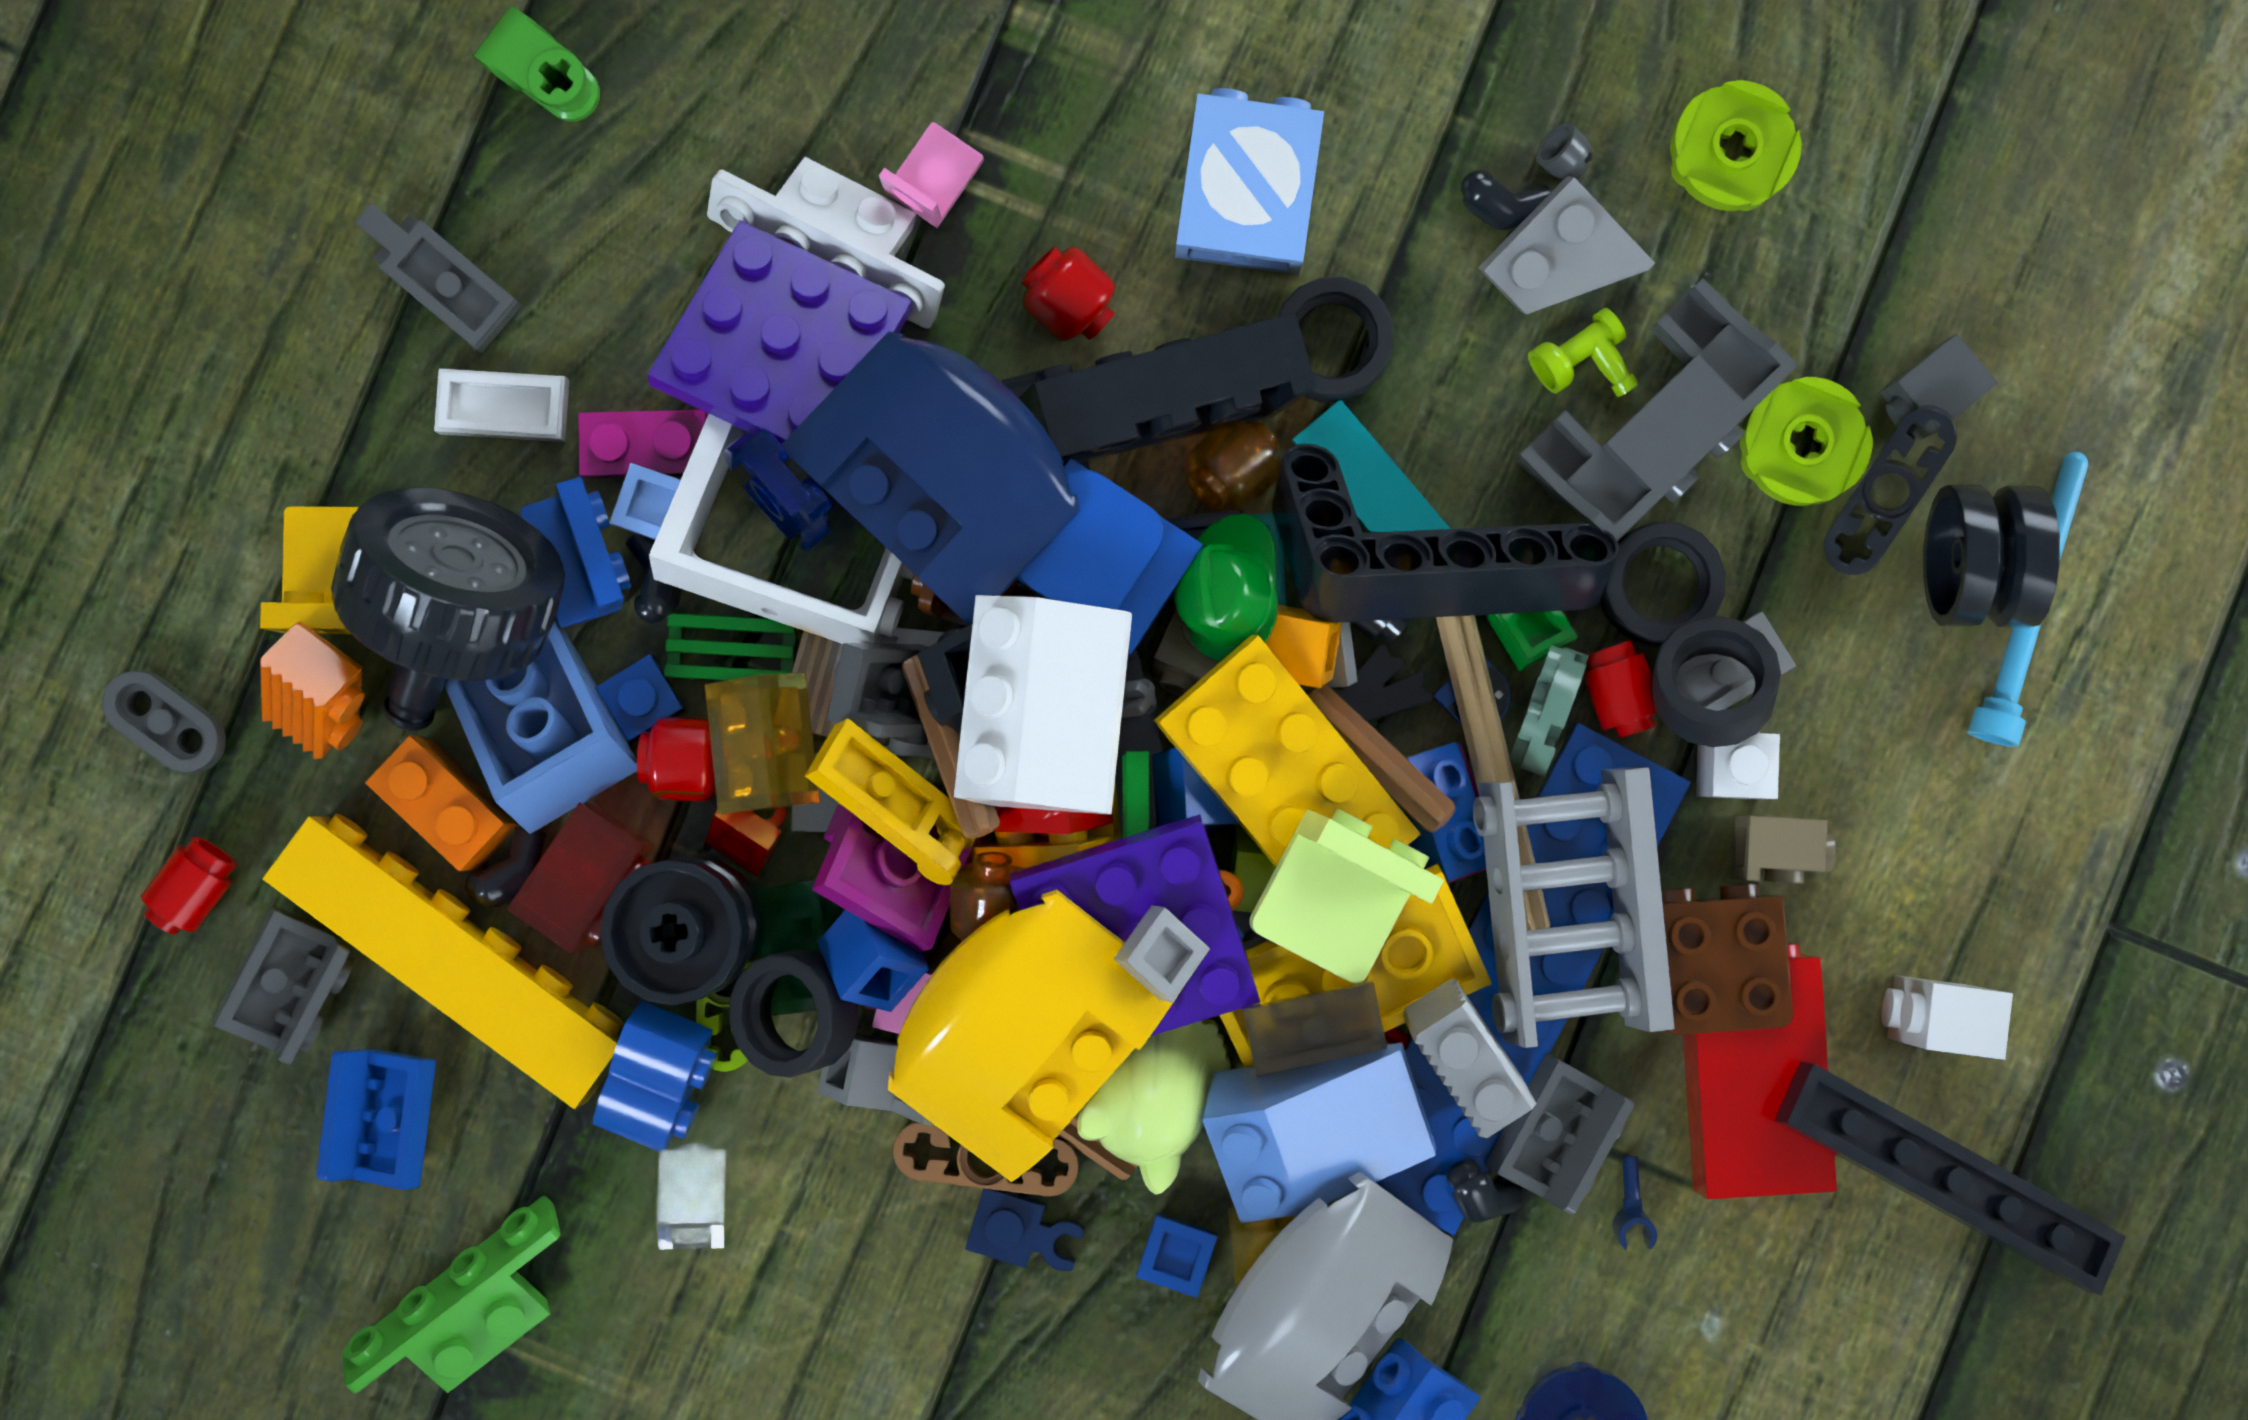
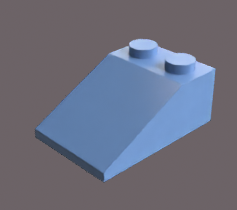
[445,617,637,834]
[1202,1042,1437,1223]

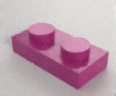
[578,410,709,479]

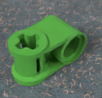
[472,5,600,122]

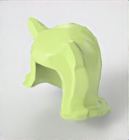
[1077,1020,1231,1195]

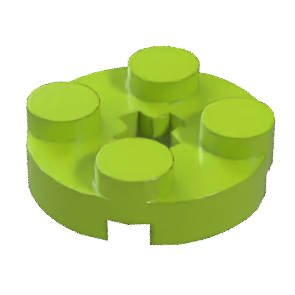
[1670,80,1802,211]
[1740,377,1873,506]

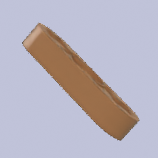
[893,1121,1079,1196]

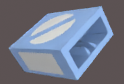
[1175,88,1324,275]

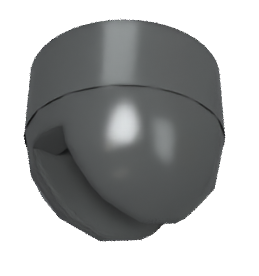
[1536,123,1593,180]

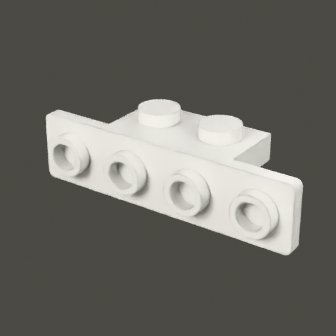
[707,157,945,329]

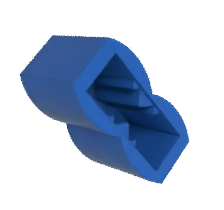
[592,1000,717,1154]

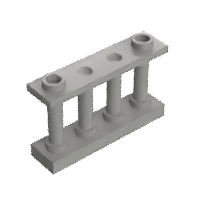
[1473,767,1675,1048]

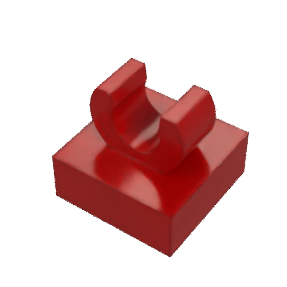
[705,788,786,877]

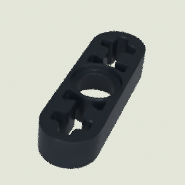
[1824,405,1957,575]

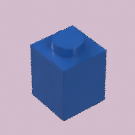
[1152,747,1240,831]
[817,909,929,1012]

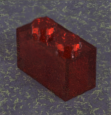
[506,802,655,953]

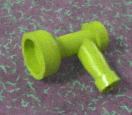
[1528,308,1639,397]

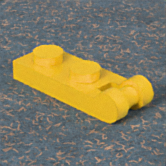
[805,718,976,885]

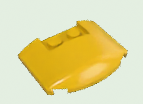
[887,889,1179,1182]

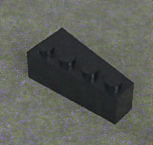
[1019,312,1317,466]

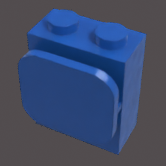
[1014,458,1203,658]

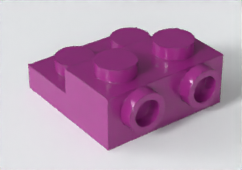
[812,803,972,953]

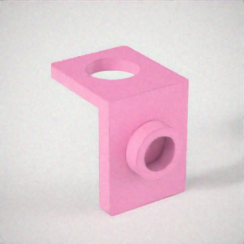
[879,122,984,228]

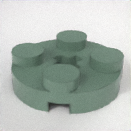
[1510,645,1589,777]

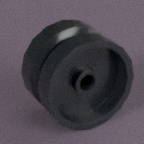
[1923,484,2060,628]
[600,855,764,1005]

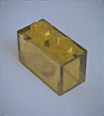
[705,673,820,814]

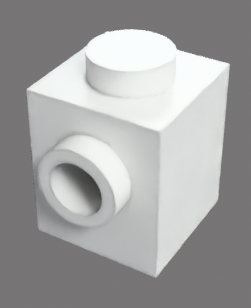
[1696,731,1780,800]

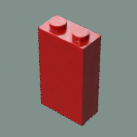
[1683,943,1837,1199]

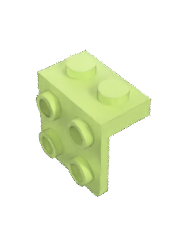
[1249,808,1444,983]

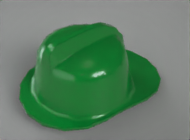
[1174,514,1278,662]

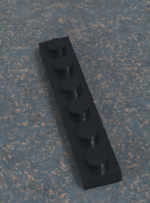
[1774,1062,2126,1295]

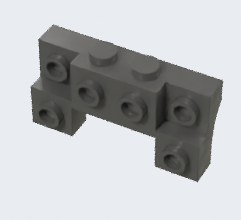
[1514,278,1798,541]

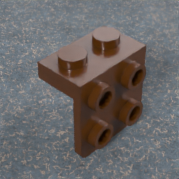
[1661,883,1793,1035]

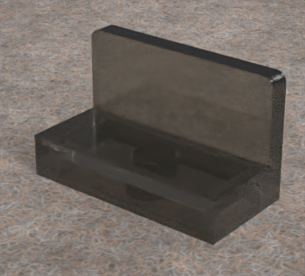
[1242,981,1387,1076]

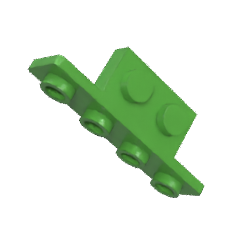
[342,1196,561,1394]

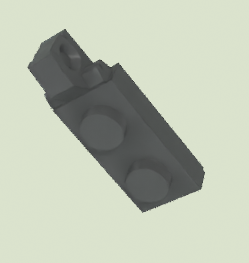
[355,203,523,353]

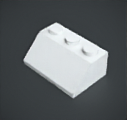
[954,595,1132,815]

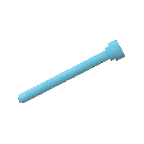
[1967,452,2088,747]

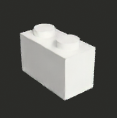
[1881,975,2013,1060]

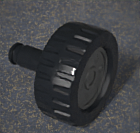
[331,487,565,731]

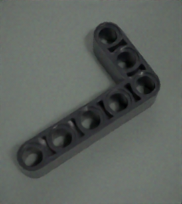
[1272,443,1619,623]

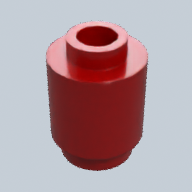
[1583,640,1657,738]
[140,836,237,935]

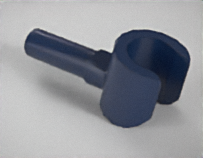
[1612,1156,1658,1250]

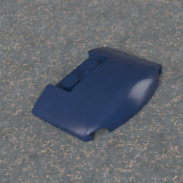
[780,331,1081,625]

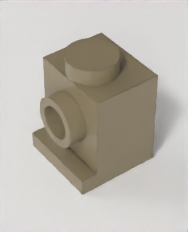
[1732,816,1836,883]

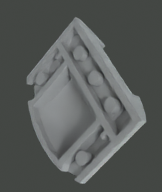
[1198,1172,1453,1420]

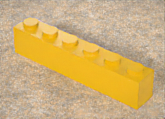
[262,813,625,1109]

